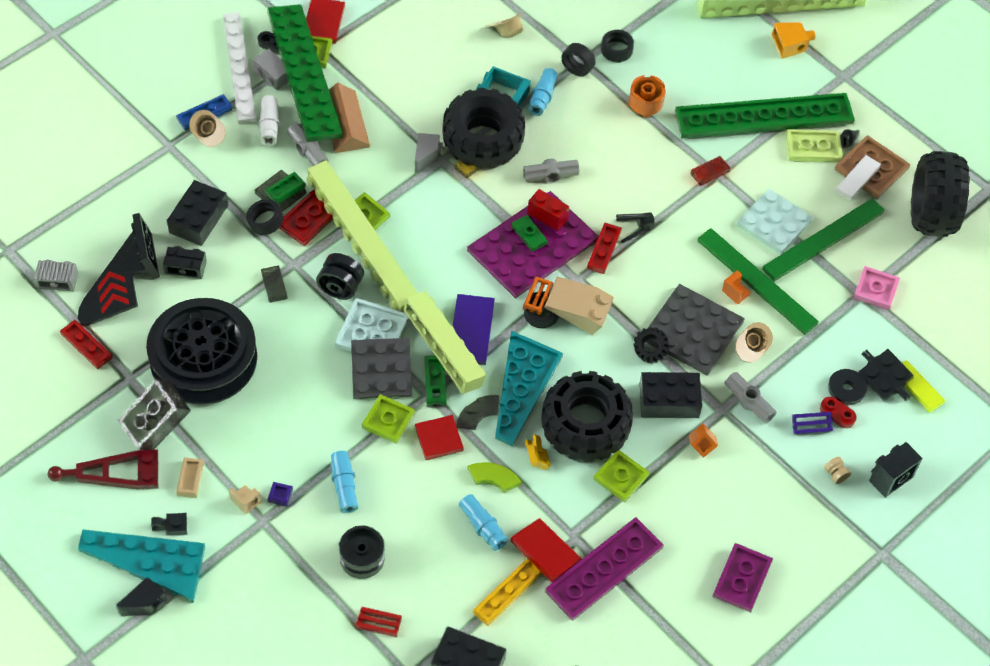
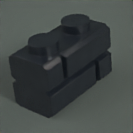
[163,246,207,279]

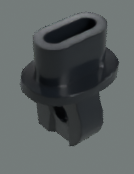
[841,129,860,148]

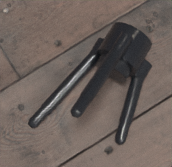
[616,212,655,243]

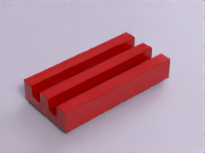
[356,606,402,637]

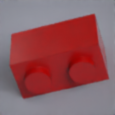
[527,189,569,231]

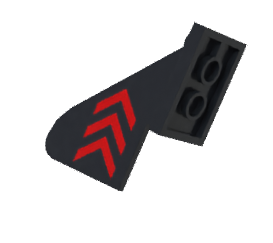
[78,213,160,326]

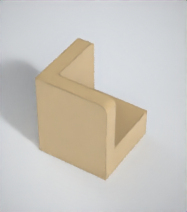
[229,485,261,514]

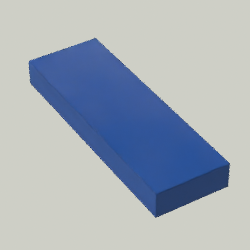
[176,94,233,131]

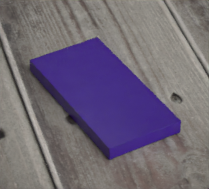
[453,294,495,365]

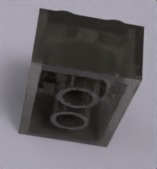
[118,379,191,451]

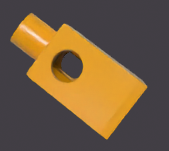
[772,22,815,59]

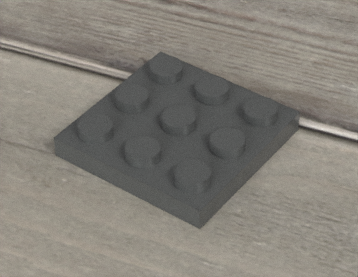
[351,338,412,399]

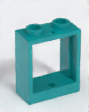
[476,66,531,107]

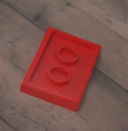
[306,0,345,44]
[279,189,334,246]
[510,518,582,583]

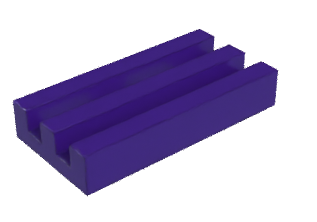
[792,412,833,434]

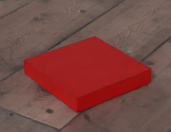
[415,415,464,461]

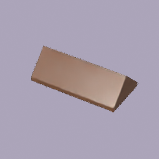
[329,82,370,153]

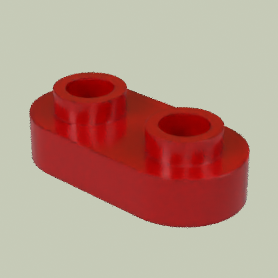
[820,397,857,429]

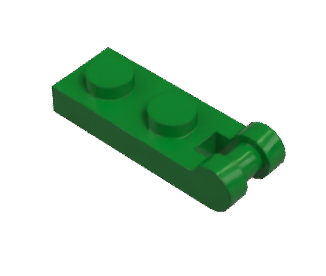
[424,356,447,406]

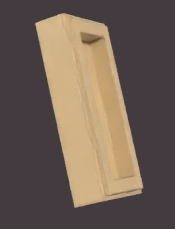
[176,457,204,498]

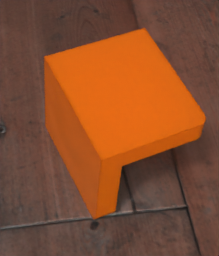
[722,270,751,304]
[688,423,719,458]

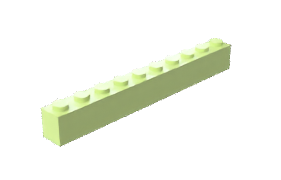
[306,160,418,313]

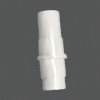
[258,95,280,146]

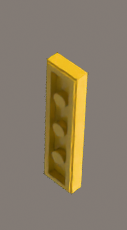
[473,559,543,627]

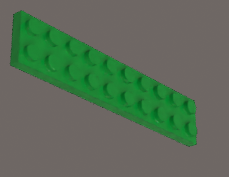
[267,4,342,142]
[675,92,855,139]

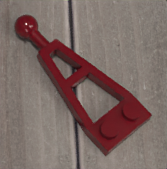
[47,449,159,490]

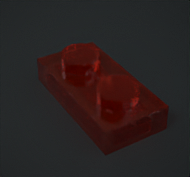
[690,156,730,186]

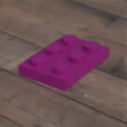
[712,543,773,613]

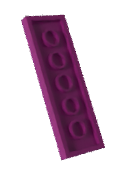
[545,517,664,621]

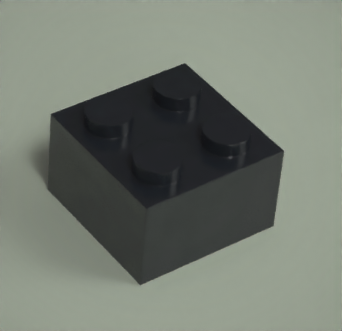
[869,442,923,498]

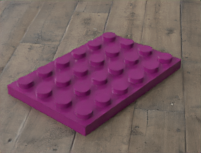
[467,190,599,299]

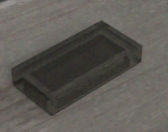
[261,265,288,303]

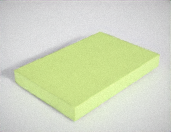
[786,129,843,163]

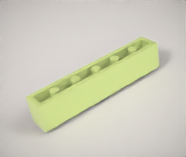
[403,291,486,394]

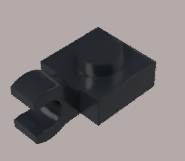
[151,512,187,535]

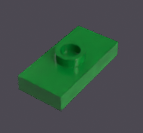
[265,172,306,204]
[511,215,548,252]

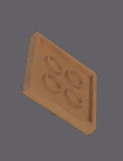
[834,135,911,199]

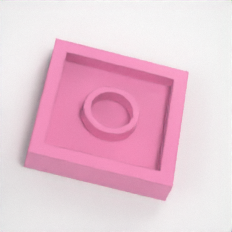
[853,266,900,310]

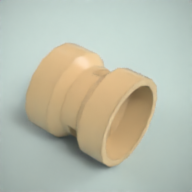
[824,456,852,484]

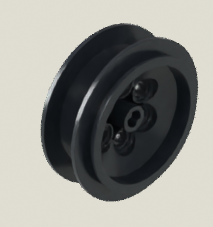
[146,298,258,405]

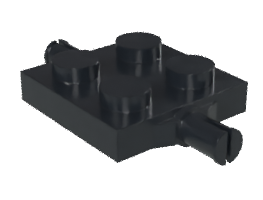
[858,349,914,401]

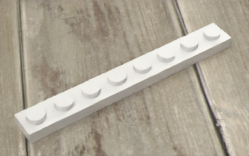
[223,12,256,124]

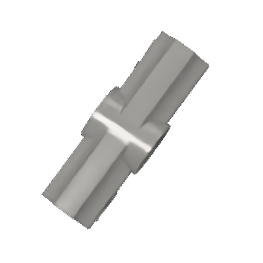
[287,122,328,166]
[523,159,580,183]
[724,372,777,424]

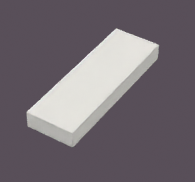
[835,155,881,201]

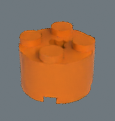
[628,75,666,118]

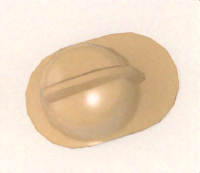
[484,12,523,38]
[189,110,226,147]
[735,322,773,363]

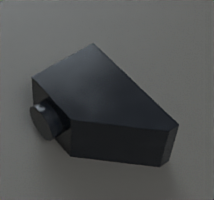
[116,577,167,616]

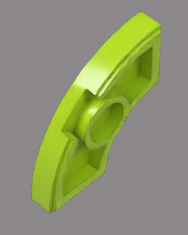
[467,462,521,493]

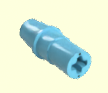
[528,68,558,116]
[330,450,358,513]
[459,494,508,551]

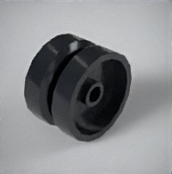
[316,253,364,300]
[339,525,385,579]

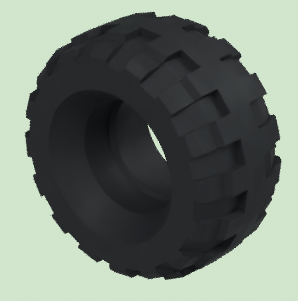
[442,88,525,169]
[910,151,970,237]
[541,371,633,462]

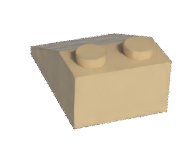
[544,276,614,335]

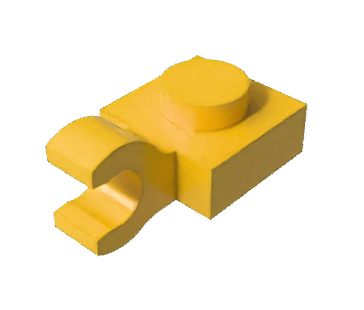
[525,434,551,470]

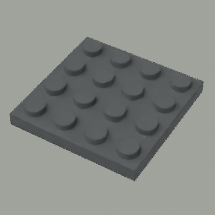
[645,283,745,376]

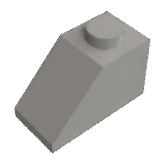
[415,133,443,173]

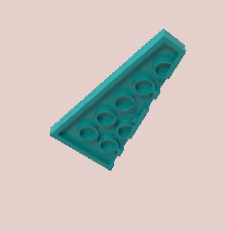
[495,331,563,447]
[78,529,206,603]

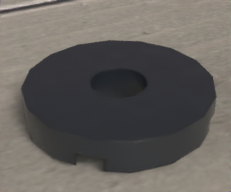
[828,369,867,405]

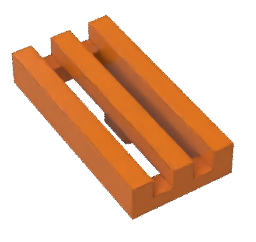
[523,277,553,315]

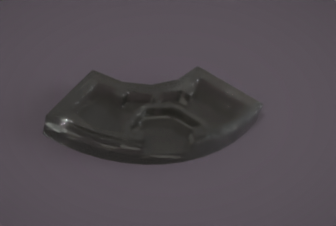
[457,395,500,430]

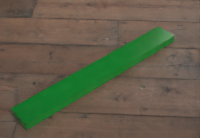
[762,198,885,282]
[697,228,819,335]

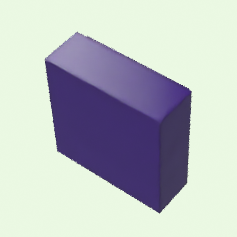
[267,482,293,507]

